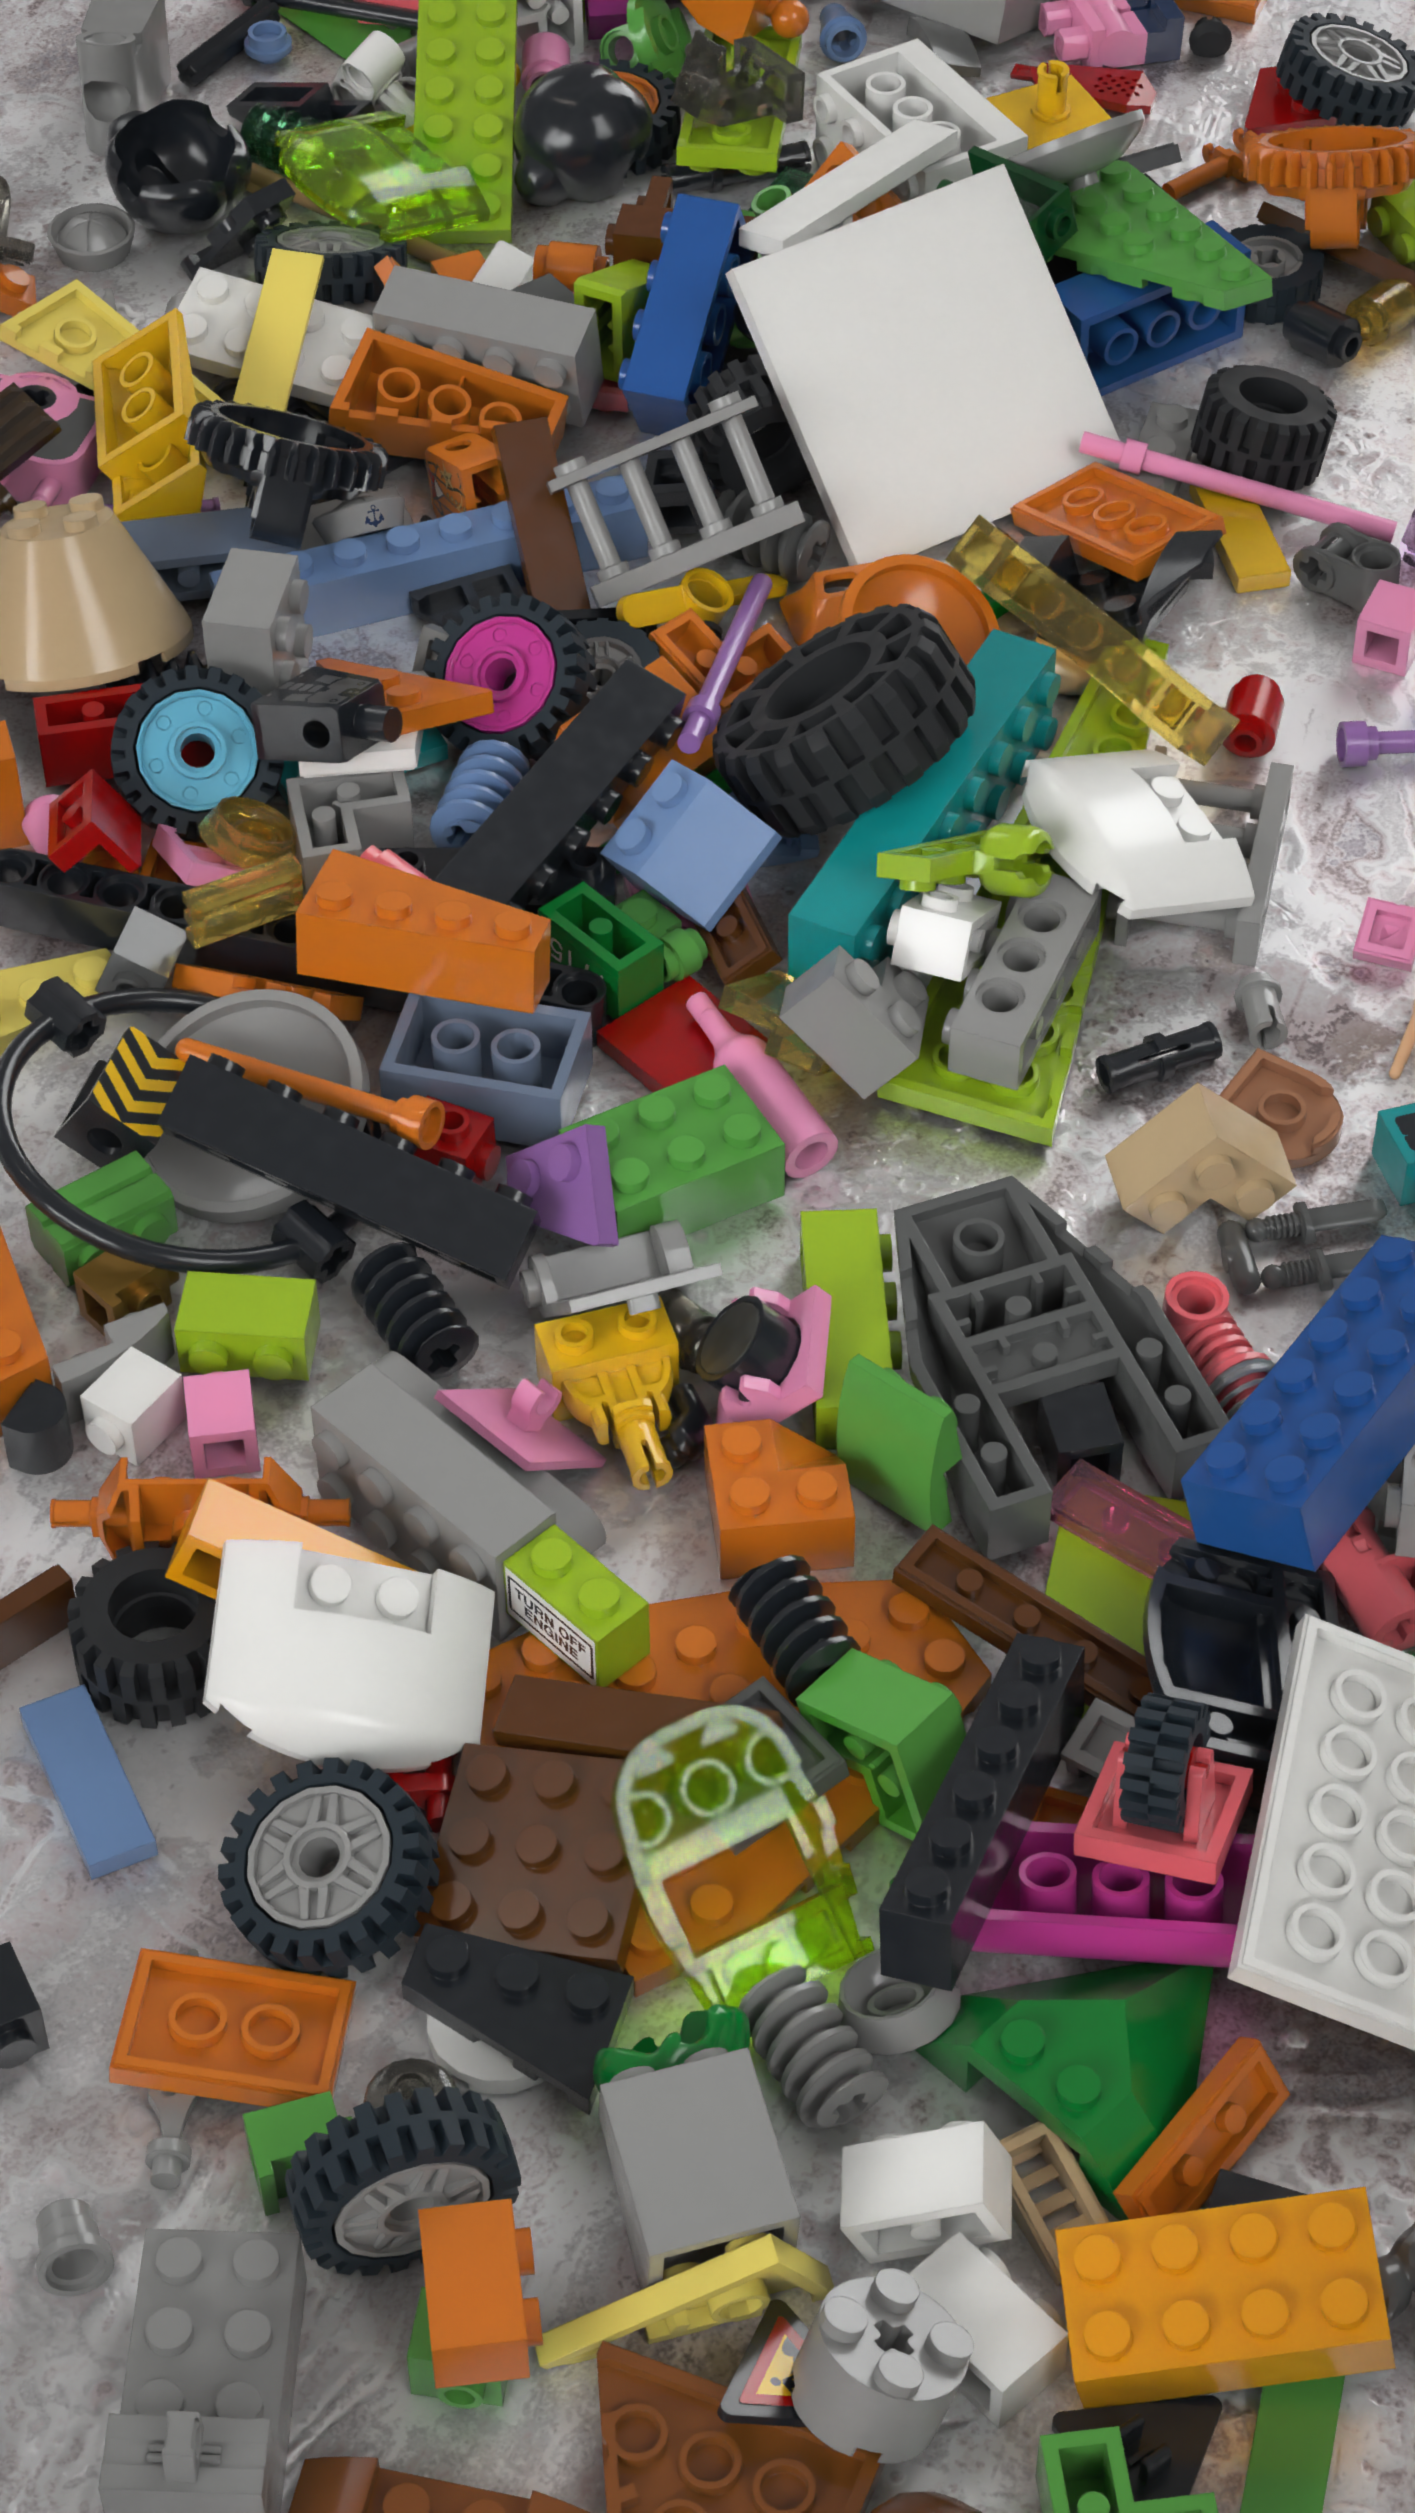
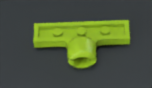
[876,823,1054,899]

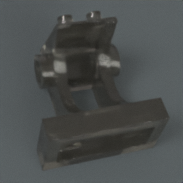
[671,30,805,127]

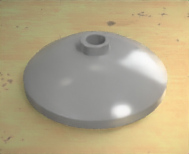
[1007,109,1145,193]

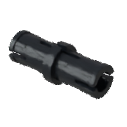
[1095,1021,1223,1094]

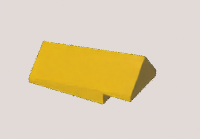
[92,308,207,522]

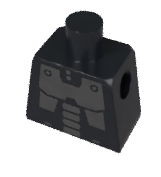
[250,667,403,763]

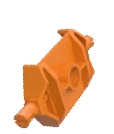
[50,1457,351,1560]

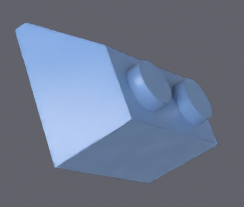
[600,759,782,932]

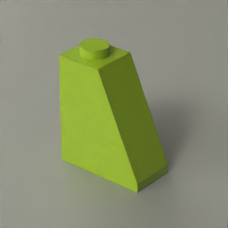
[574,259,650,382]

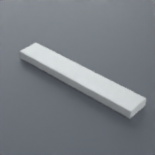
[739,119,958,255]

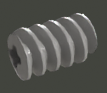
[739,1965,889,2129]

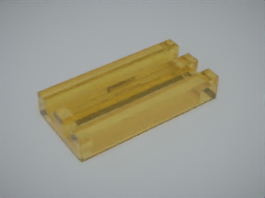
[182,853,304,949]

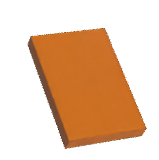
[109,1948,356,2107]

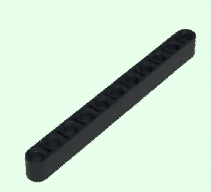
[0,848,607,1048]

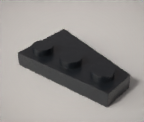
[401,1923,634,2115]

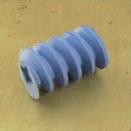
[429,740,531,848]

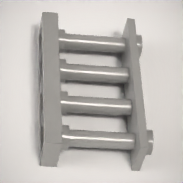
[546,391,806,608]
[1106,745,1294,967]

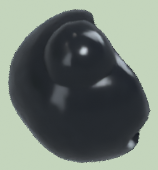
[513,62,653,207]
[105,99,252,235]

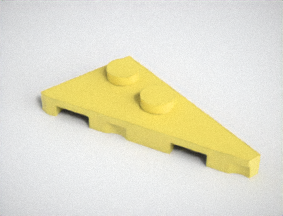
[535,2232,834,2370]

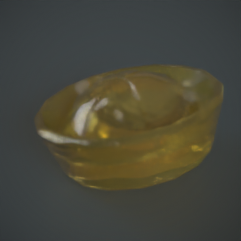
[198,796,297,875]

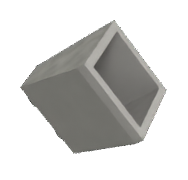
[599,2047,801,2290]

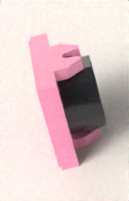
[696,1285,832,1424]

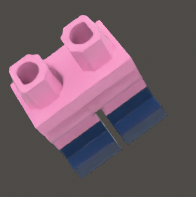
[1038,0,1185,68]

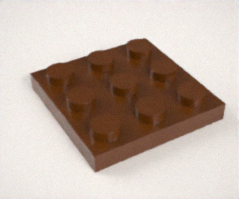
[412,1743,672,1973]

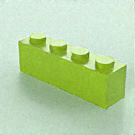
[800,1208,906,1450]

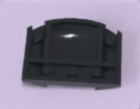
[1143,1537,1339,1771]

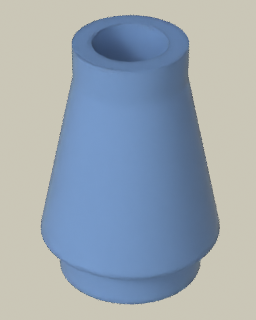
[819,3,867,62]

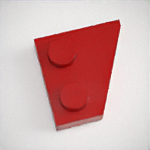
[1244,66,1337,135]

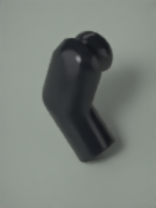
[660,1383,714,1469]

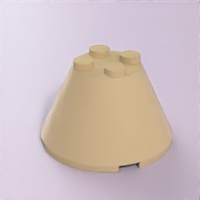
[0,493,194,692]

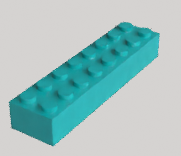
[788,628,1061,985]

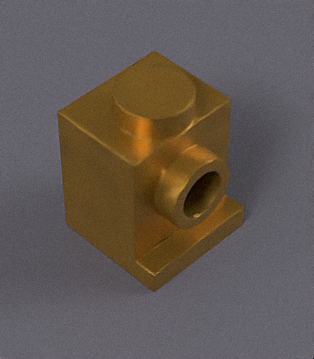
[73,1233,179,1337]

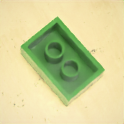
[558,1064,785,1238]

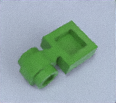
[616,889,708,982]

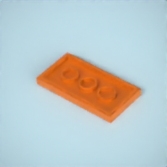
[1010,461,1226,582]

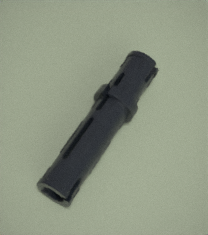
[660,140,812,195]

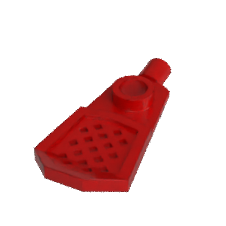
[1010,63,1157,115]

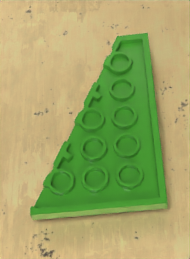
[1046,160,1273,311]

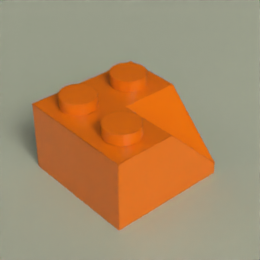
[704,1419,855,1580]

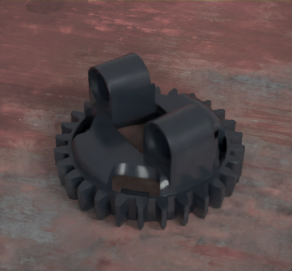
[184,400,389,549]

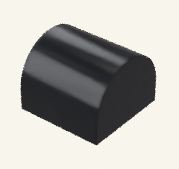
[1,1379,74,1475]

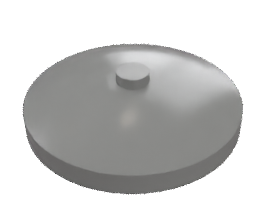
[144,989,370,1223]

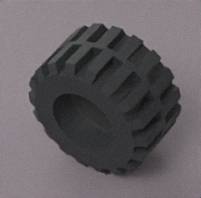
[686,354,812,497]
[1190,365,1337,491]
[67,1541,216,1729]

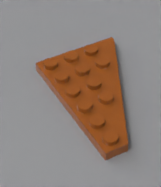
[597,2341,886,2513]

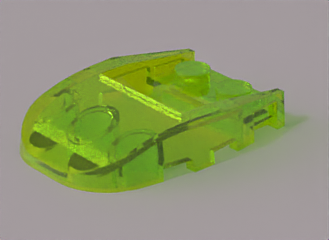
[612,1705,875,2010]

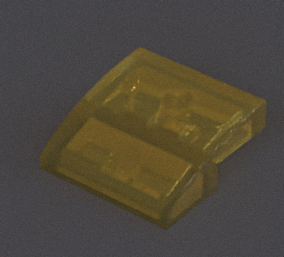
[718,970,834,1076]

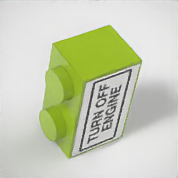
[503,1524,650,1687]

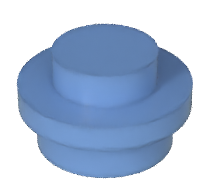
[244,20,293,64]

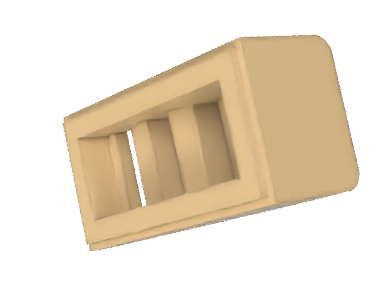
[999,2121,1110,2287]

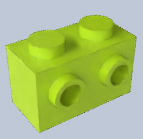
[174,1271,321,1381]

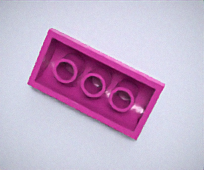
[971,1821,1255,1968]

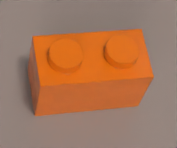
[418,2198,543,2389]

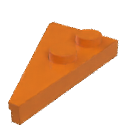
[316,658,494,735]

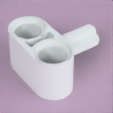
[331,31,415,128]

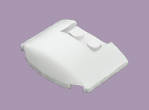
[1021,749,1255,920]
[203,1539,495,1773]

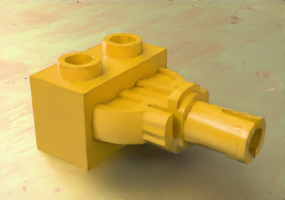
[534,1295,679,1490]

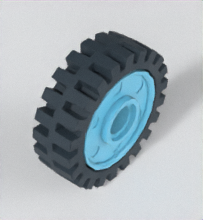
[111,665,284,842]

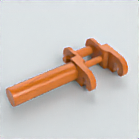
[1162,127,1259,200]

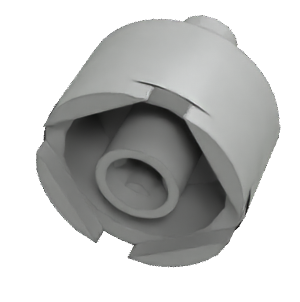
[791,2268,974,2464]

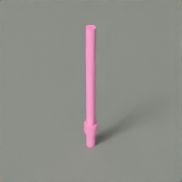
[1079,431,1397,543]

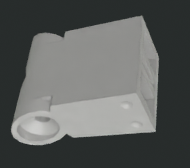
[76,0,172,157]

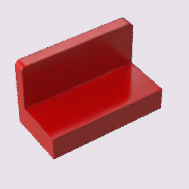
[48,768,141,874]

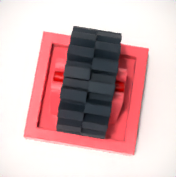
[1074,1692,1254,1885]

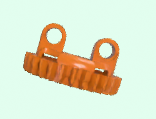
[1243,124,1415,249]

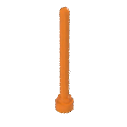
[175,1038,445,1150]

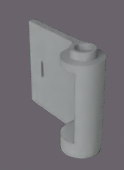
[519,1219,723,1318]

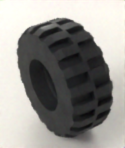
[712,604,976,838]

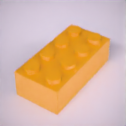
[1055,2186,1396,2409]

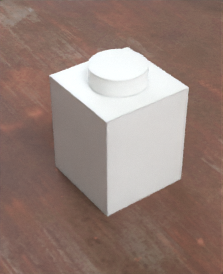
[80,1346,187,1467]

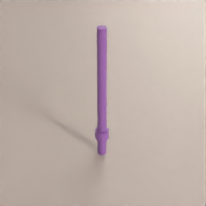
[677,573,772,754]

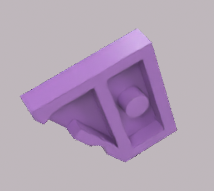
[505,1124,619,1247]

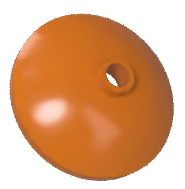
[838,554,1000,665]

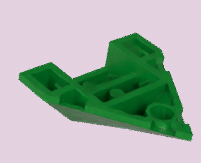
[915,1963,1214,2221]

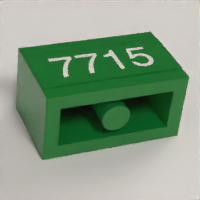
[538,881,664,1020]

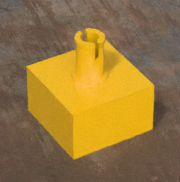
[986,60,1111,150]

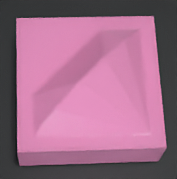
[1353,897,1415,972]

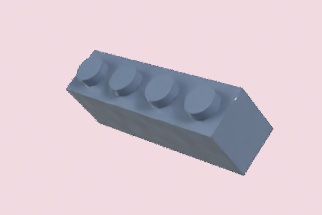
[121,507,302,601]

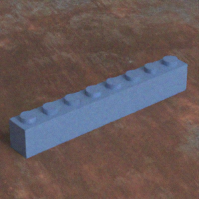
[209,474,648,638]

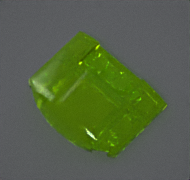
[274,110,490,243]

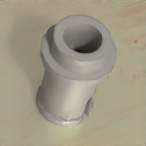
[1234,972,1288,1049]

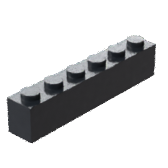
[433,658,686,911]
[157,1053,541,1290]
[879,1633,1085,1992]

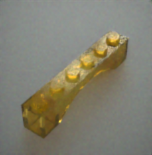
[945,514,1240,766]

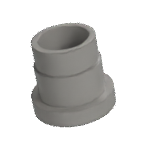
[35,2198,114,2296]

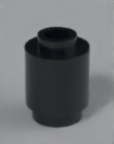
[1282,300,1362,368]

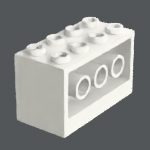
[812,38,1028,202]

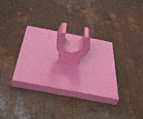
[434,1378,607,1471]

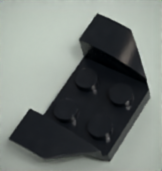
[1004,530,1223,648]

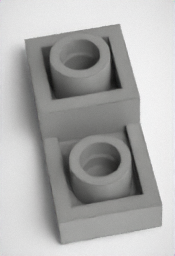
[52,1302,175,1424]

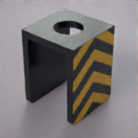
[54,1026,186,1168]

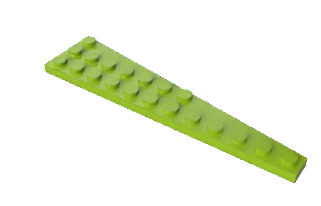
[877,639,1169,1147]

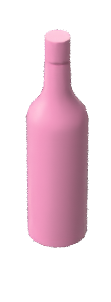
[686,992,838,1179]

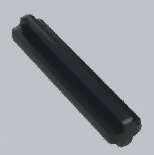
[176,0,281,87]

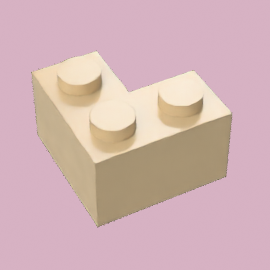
[1105,1082,1297,1234]

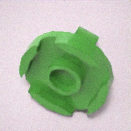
[599,0,694,84]

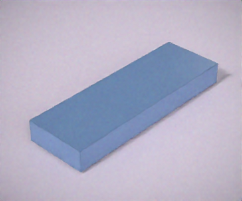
[19,1684,158,1880]

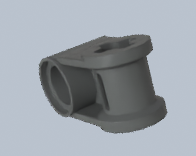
[1293,522,1401,613]

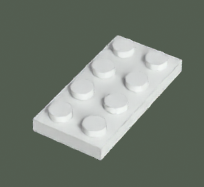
[178,267,375,407]

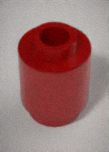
[1219,674,1284,758]

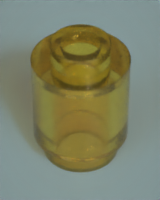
[1345,279,1415,347]

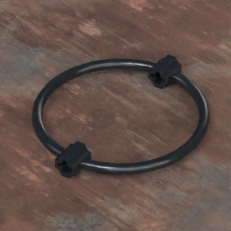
[0,976,382,1284]

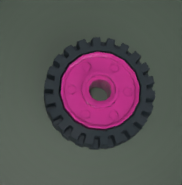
[424,593,597,765]

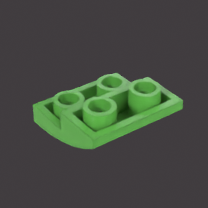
[836,1354,962,1531]

